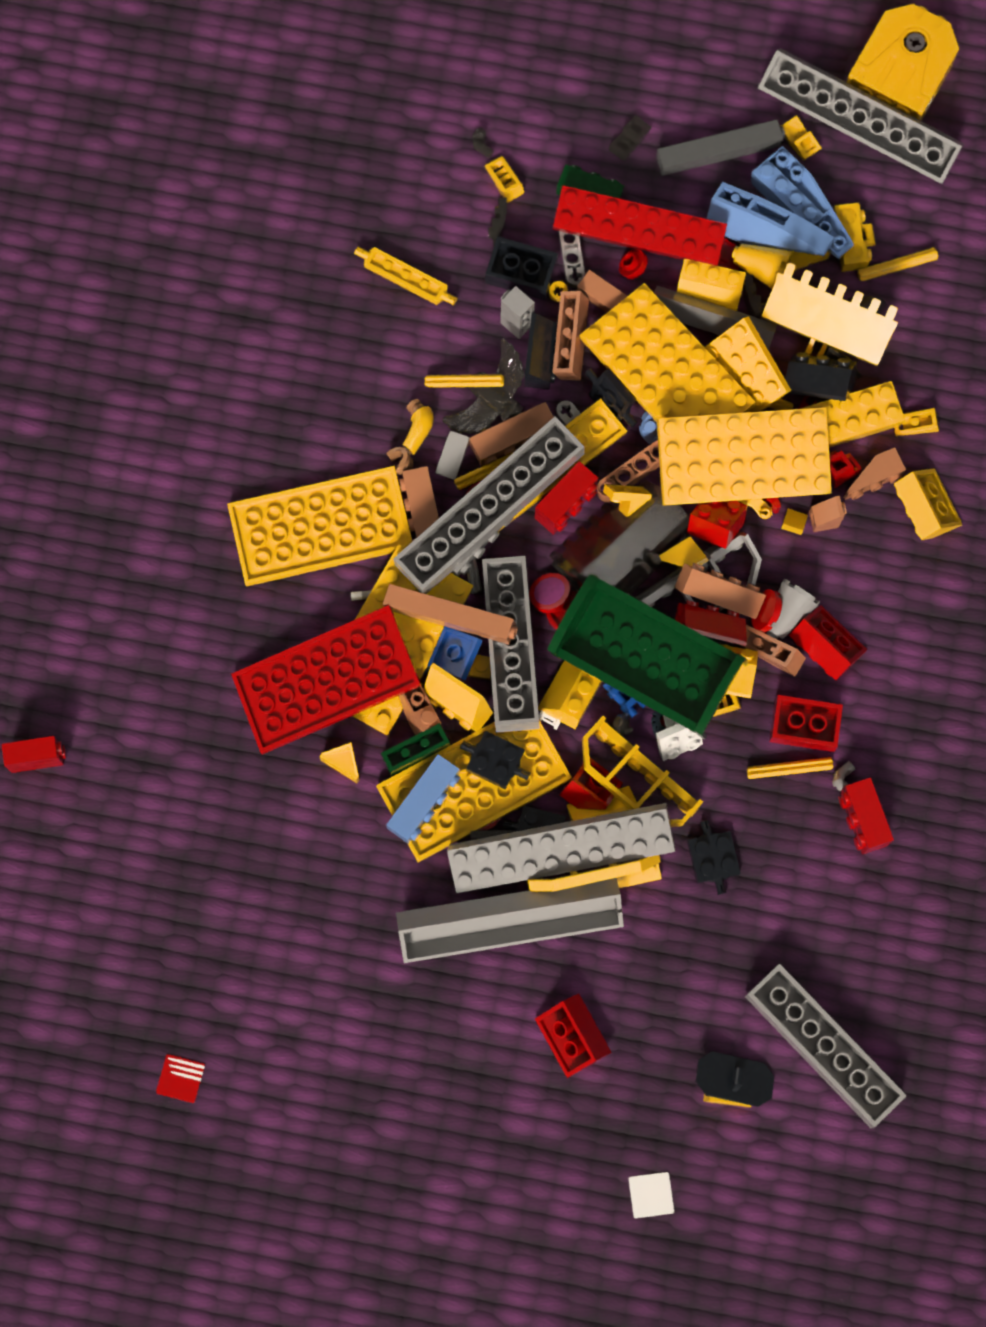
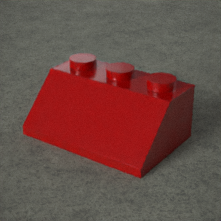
[675,600,747,646]
[789,605,868,680]
[535,994,612,1078]

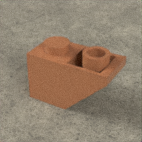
[809,496,846,533]

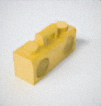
[834,203,876,272]

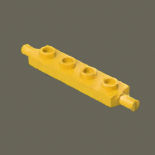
[354,246,458,306]

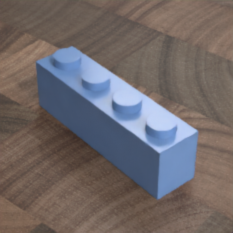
[386,754,461,844]

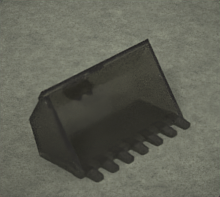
[549,478,693,595]

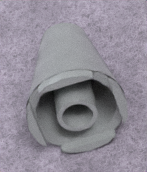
[766,579,820,640]

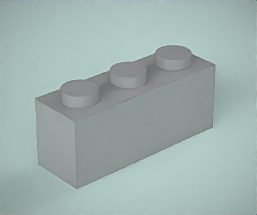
[500,286,535,339]

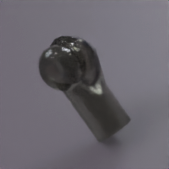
[472,128,494,158]

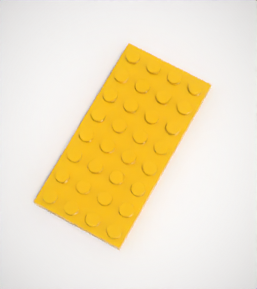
[579,283,756,422]
[657,407,832,506]
[227,466,413,587]
[352,544,474,736]
[376,720,572,863]

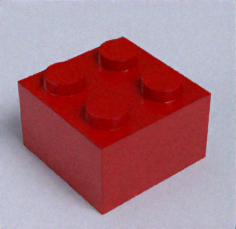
[687,501,747,549]

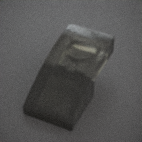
[608,115,652,161]

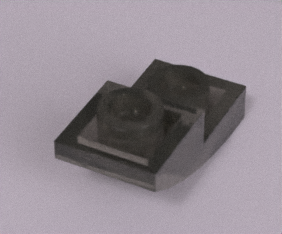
[488,198,507,246]
[743,275,765,318]

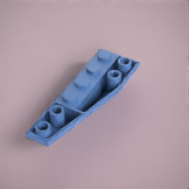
[751,146,854,259]
[707,182,835,256]

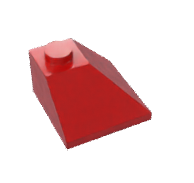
[560,758,623,810]

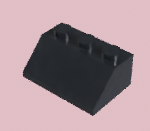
[524,313,557,390]
[785,353,857,401]

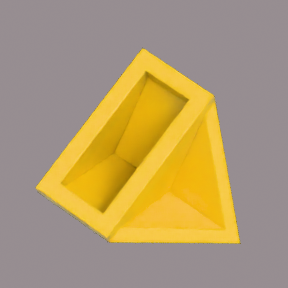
[654,537,709,568]
[320,743,359,783]

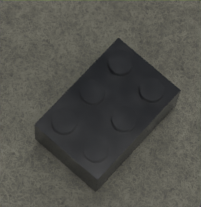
[485,236,558,300]

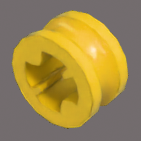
[549,281,568,302]

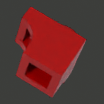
[829,450,862,488]

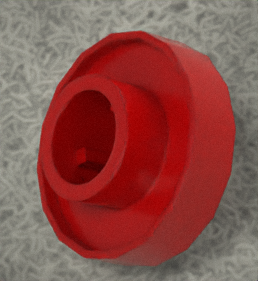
[619,249,648,279]

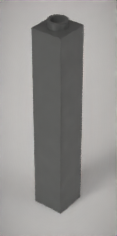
[656,120,785,176]
[653,285,777,351]

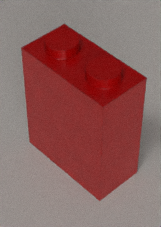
[1,736,67,773]

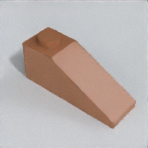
[737,625,806,676]

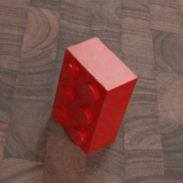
[535,461,598,535]
[769,695,843,752]
[838,777,894,855]

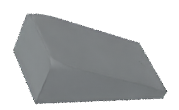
[435,431,469,480]

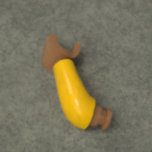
[386,399,434,475]

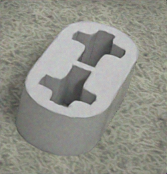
[556,401,581,426]

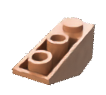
[844,447,906,500]
[399,686,441,735]

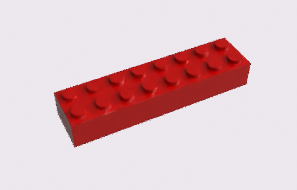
[553,186,727,266]

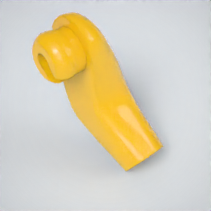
[736,499,772,519]

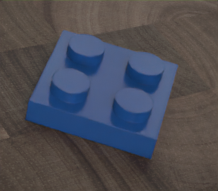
[427,626,482,680]

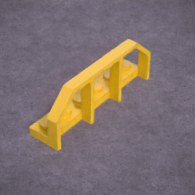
[582,716,703,827]
[526,855,662,891]

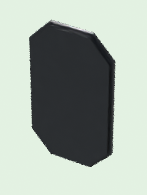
[695,1052,775,1107]

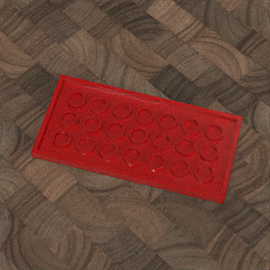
[231,605,422,754]

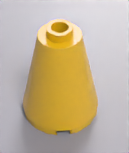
[731,243,792,289]

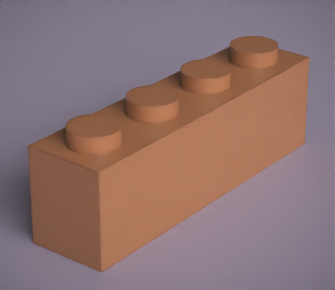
[553,291,589,380]
[469,402,554,466]
[399,466,439,541]
[675,563,766,619]

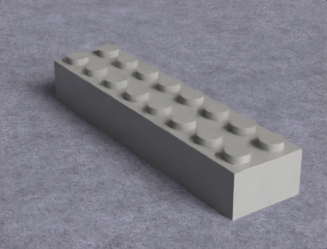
[482,556,540,733]
[745,964,906,1128]

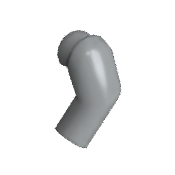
[832,761,855,791]

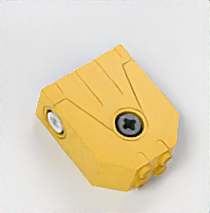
[847,4,959,121]

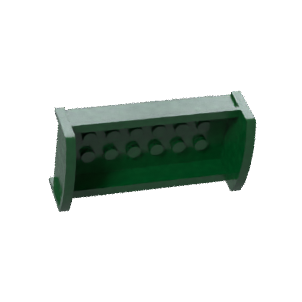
[547,573,748,739]

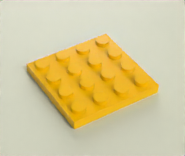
[705,316,791,413]

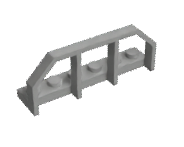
[635,531,762,612]

